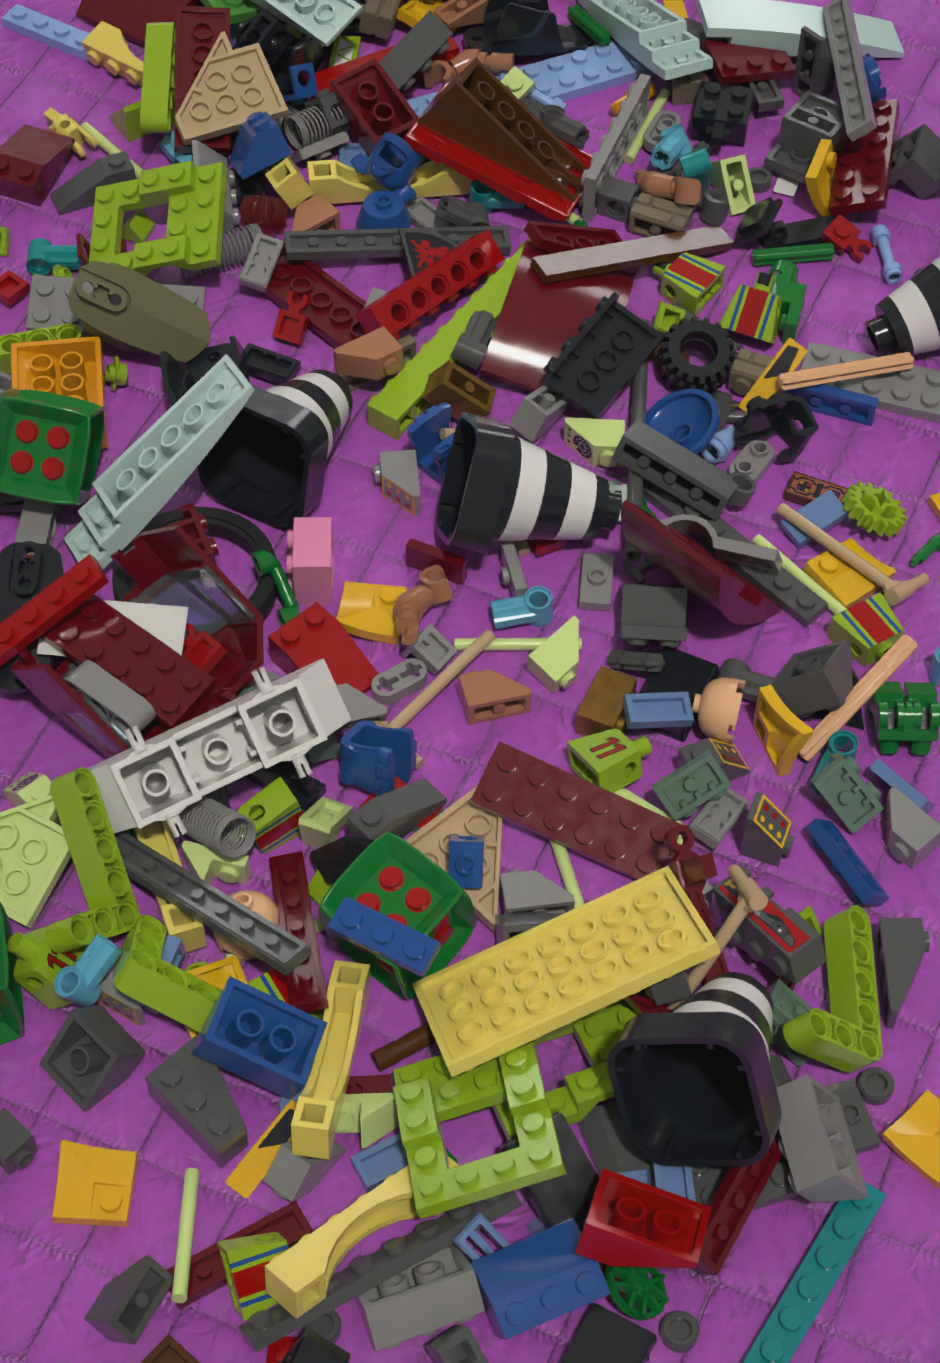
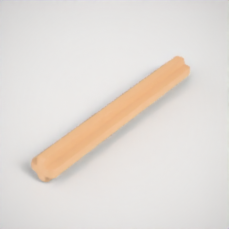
[777,352,914,391]
[798,635,918,762]

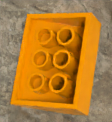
[11,336,109,449]

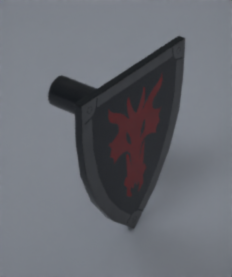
[398,228,458,277]

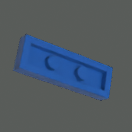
[788,384,879,426]
[806,818,890,906]
[327,896,441,978]

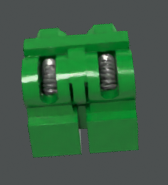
[867,682,940,755]

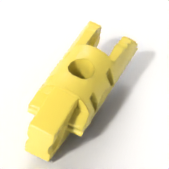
[43,107,99,158]

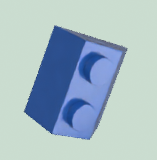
[229,111,292,180]

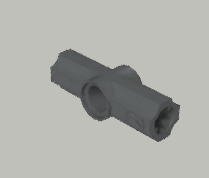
[521,96,590,149]

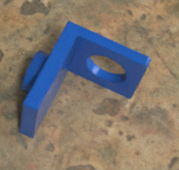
[282,62,318,106]
[448,835,485,889]

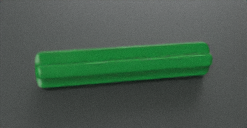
[567,4,612,46]
[751,243,835,266]

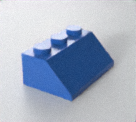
[192,976,327,1100]
[469,1218,611,1340]

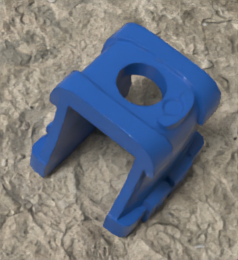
[407,402,454,484]
[339,720,417,796]

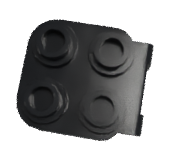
[733,391,819,462]

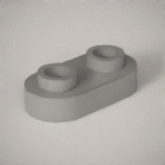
[643,110,681,153]
[728,440,775,484]

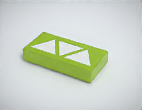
[328,35,361,68]

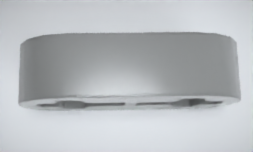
[371,658,427,705]

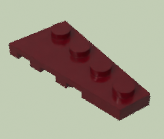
[524,221,641,275]

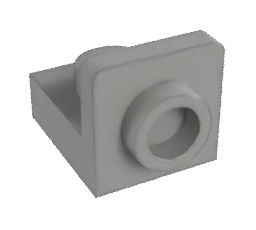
[401,624,458,675]

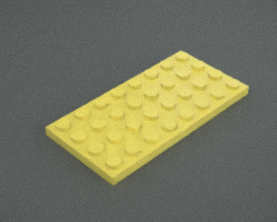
[412,866,721,1077]

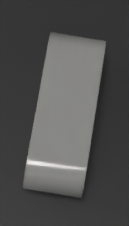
[15,498,62,555]
[63,660,156,740]

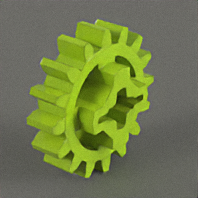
[842,481,908,537]

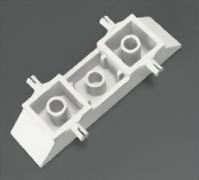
[87,658,351,838]

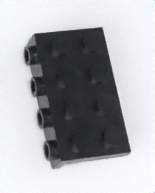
[542,292,664,419]

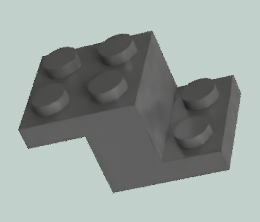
[763,90,846,184]
[889,124,940,200]
[620,583,688,647]

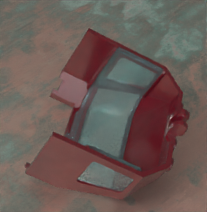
[10,525,264,758]

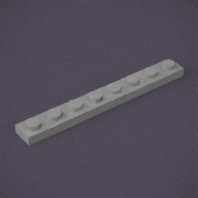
[823,0,877,142]

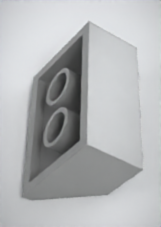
[191,140,240,238]
[776,1074,869,1203]
[355,1243,485,1350]

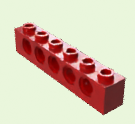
[355,229,505,339]

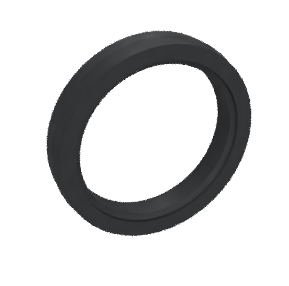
[112,507,278,652]

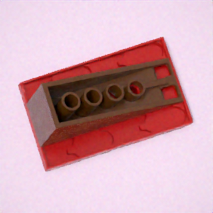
[403,58,592,222]

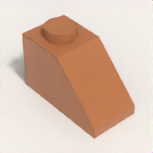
[292,194,340,231]
[333,326,403,380]
[458,669,532,725]

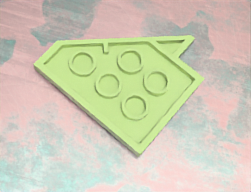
[0,795,71,929]

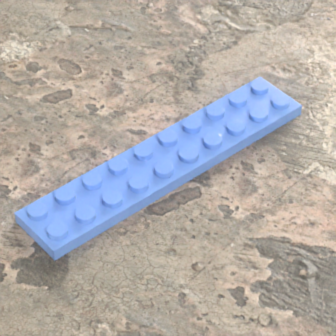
[406,40,655,117]

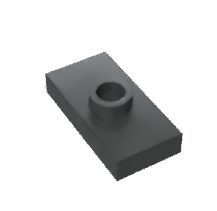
[825,1079,881,1154]

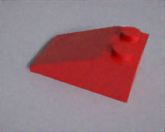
[268,602,379,694]
[575,1168,712,1268]

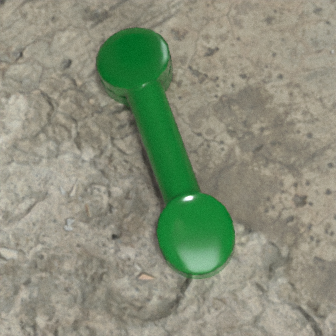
[251,549,299,627]

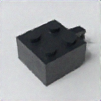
[691,81,754,151]

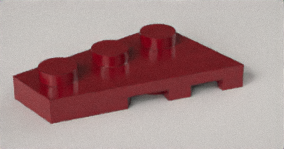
[702,40,796,84]

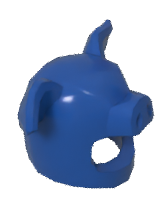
[350,132,423,203]

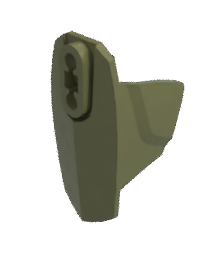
[67,261,210,363]

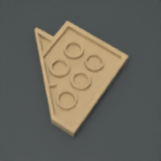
[175,31,288,146]
[405,785,503,932]

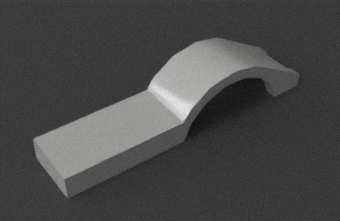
[659,514,783,573]

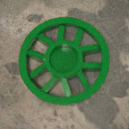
[605,1265,669,1321]

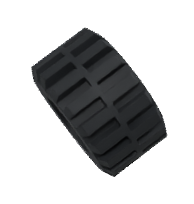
[656,316,735,394]

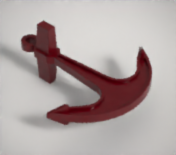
[624,824,796,1015]

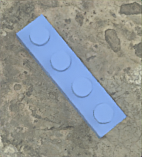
[1,4,90,61]

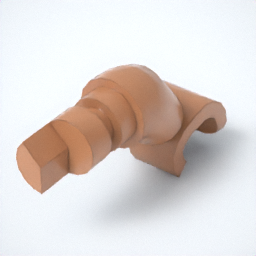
[423,48,514,89]
[635,169,701,205]
[393,565,454,645]

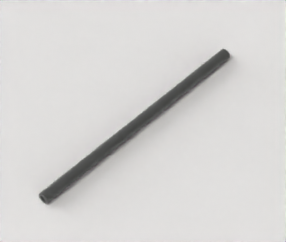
[625,318,650,561]

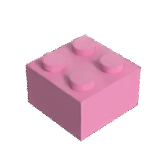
[286,517,334,606]

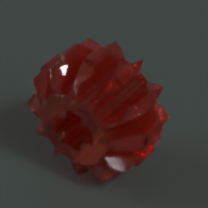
[240,195,288,229]

